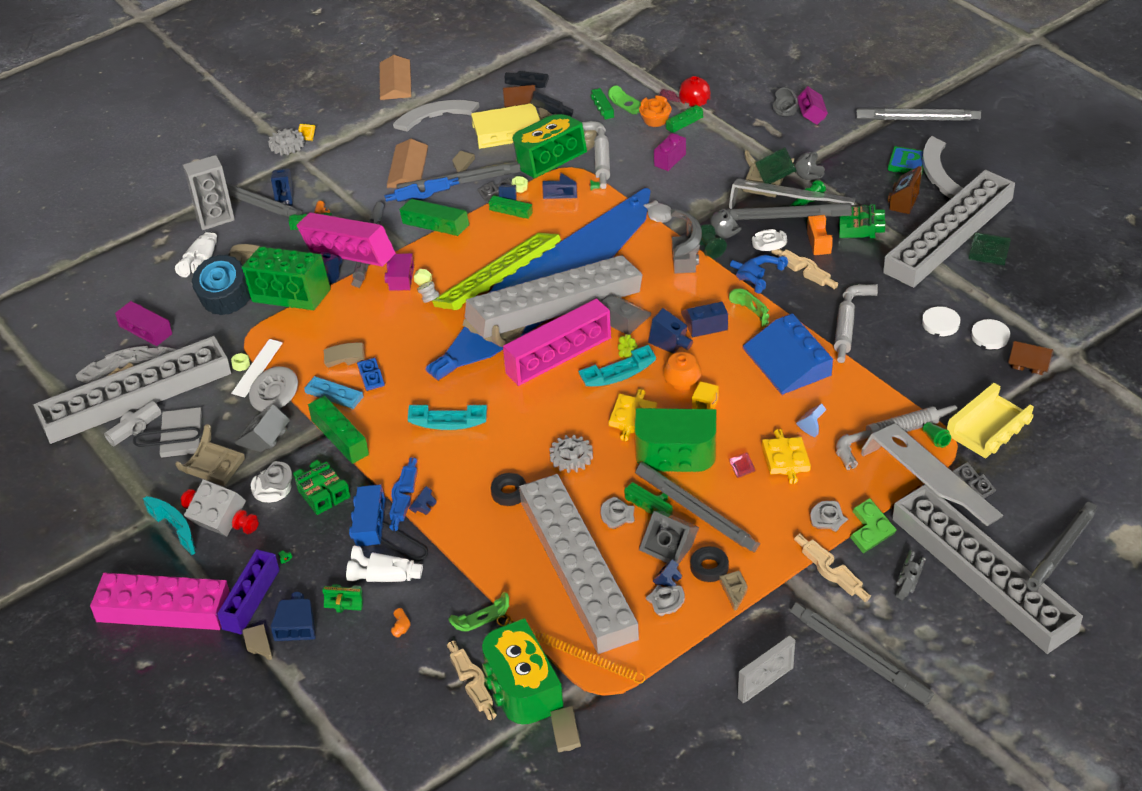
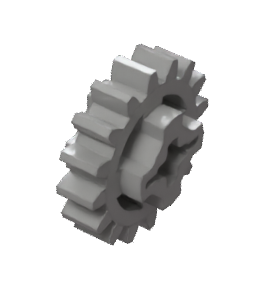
[268,128,305,155]
[549,435,593,473]

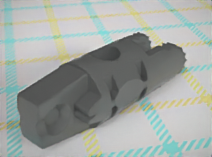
[895,550,926,601]

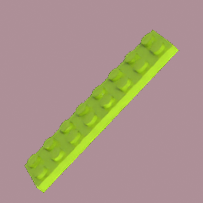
[432,233,561,310]

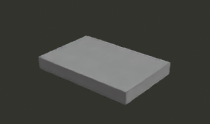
[160,407,202,458]
[738,635,795,703]

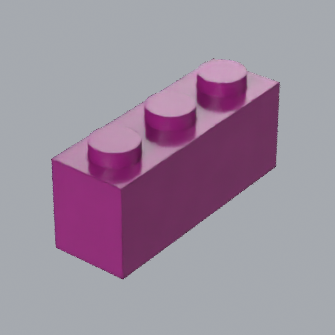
[115,301,172,346]

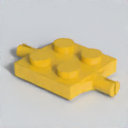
[609,389,657,441]
[761,429,811,484]

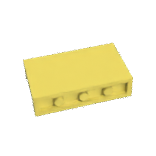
[471,104,540,149]
[947,383,1034,459]

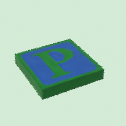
[888,146,924,176]

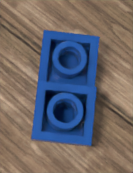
[357,358,385,391]

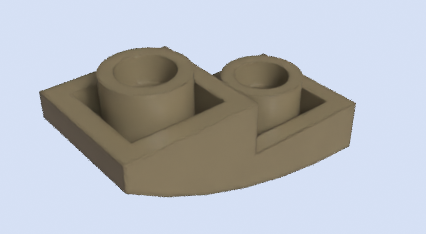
[324,343,365,368]
[551,706,581,752]

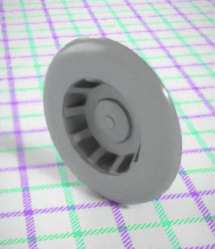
[249,366,298,412]

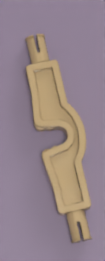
[772,249,838,289]
[794,534,871,602]
[447,641,496,720]

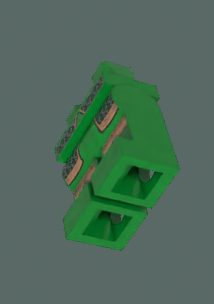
[839,203,885,238]
[293,460,350,515]

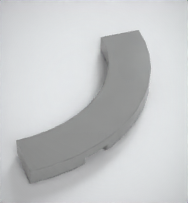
[393,100,479,132]
[922,136,963,199]
[76,346,176,384]

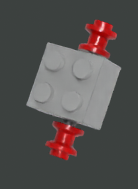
[181,479,259,537]

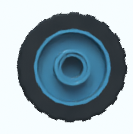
[192,255,250,315]

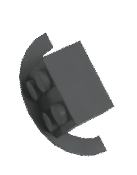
[670,209,702,274]

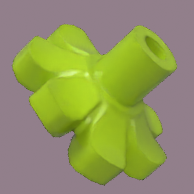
[618,334,638,358]

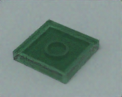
[755,147,797,184]
[969,233,1011,265]

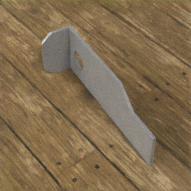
[729,179,856,209]
[861,423,1003,526]

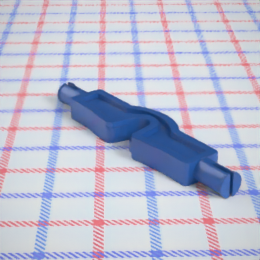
[384,177,459,202]
[389,457,417,531]

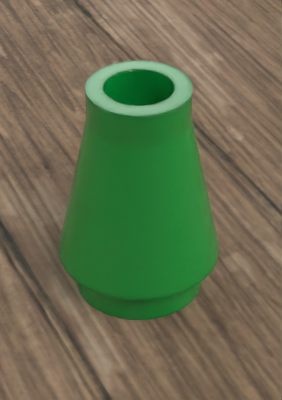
[922,422,952,448]

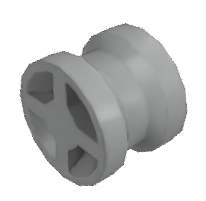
[417,281,440,303]

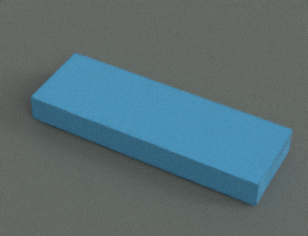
[304,376,363,409]

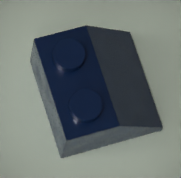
[681,302,728,338]

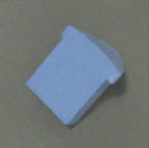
[796,404,826,437]

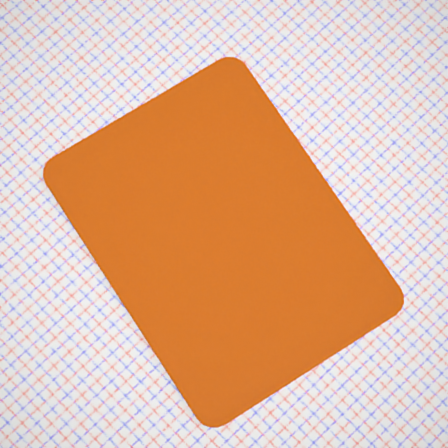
[244,167,958,696]

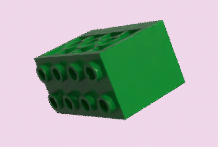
[242,247,331,310]

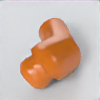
[314,201,330,214]
[391,608,410,637]

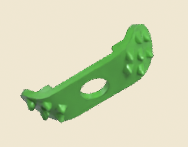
[608,86,641,115]
[729,289,770,327]
[448,592,509,632]

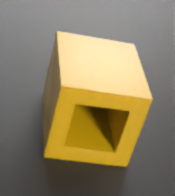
[692,381,719,409]

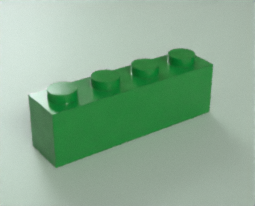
[399,199,469,236]
[308,395,369,464]

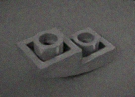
[478,178,512,201]
[952,462,996,499]

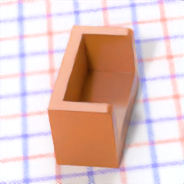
[807,215,832,255]

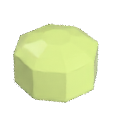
[512,176,528,192]
[414,269,432,286]
[231,353,250,371]

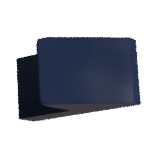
[542,173,577,199]

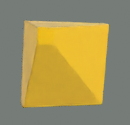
[298,124,316,141]

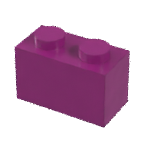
[797,86,828,125]
[654,133,686,171]
[385,253,414,291]

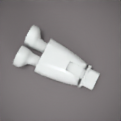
[175,232,217,277]
[346,546,423,582]

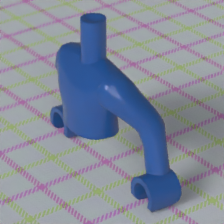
[730,255,788,294]

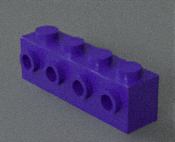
[217,549,279,635]

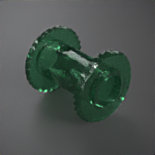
[699,224,727,259]

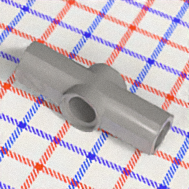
[104,401,162,447]

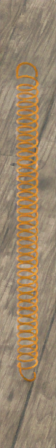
[497,616,645,684]

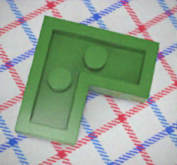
[850,498,896,554]

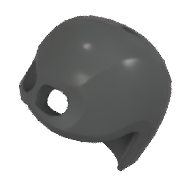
[773,88,799,117]
[795,152,825,180]
[710,208,742,239]

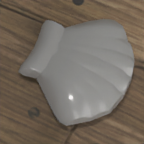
[643,200,672,223]
[258,461,293,490]
[601,497,635,529]
[810,501,848,532]
[646,585,685,616]

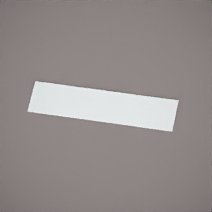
[231,339,283,398]

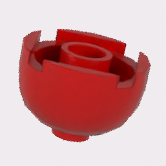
[679,76,710,107]

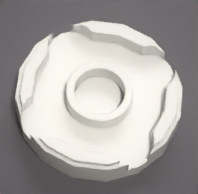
[752,229,787,251]
[922,307,960,336]
[971,319,1010,349]
[251,470,291,503]

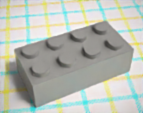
[183,155,235,230]

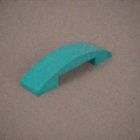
[578,345,656,387]
[408,405,487,430]
[143,496,195,555]

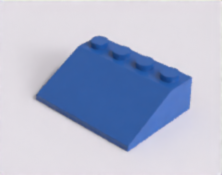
[743,313,833,395]

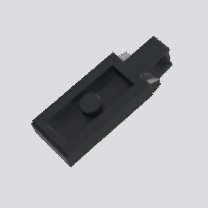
[504,71,549,88]
[530,91,573,117]

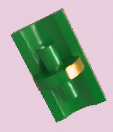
[323,584,363,613]

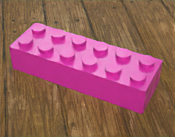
[296,213,396,267]
[503,298,611,386]
[90,573,230,630]

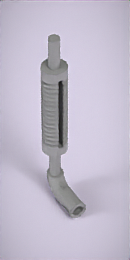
[582,121,610,189]
[834,284,878,363]
[836,405,958,470]

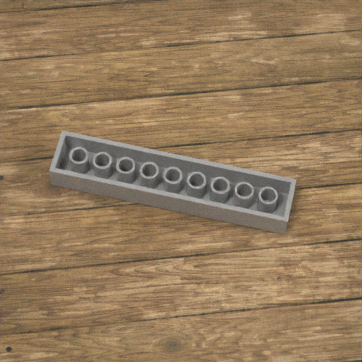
[883,170,1015,288]
[465,255,643,338]
[33,336,231,444]
[519,474,639,654]
[893,484,1083,654]

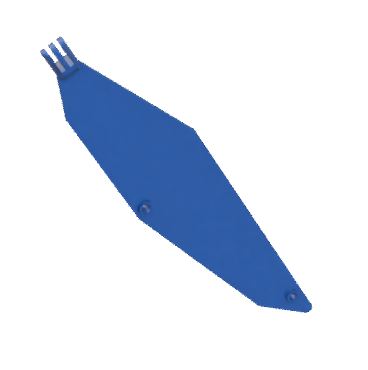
[425,188,651,381]

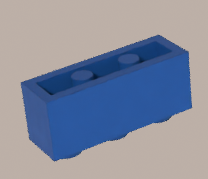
[349,485,386,546]

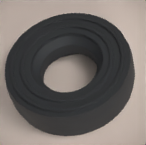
[491,473,527,506]
[690,546,729,582]

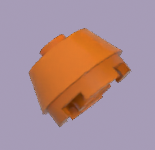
[639,95,672,127]
[663,352,701,390]

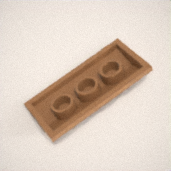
[380,55,411,100]
[387,139,428,188]

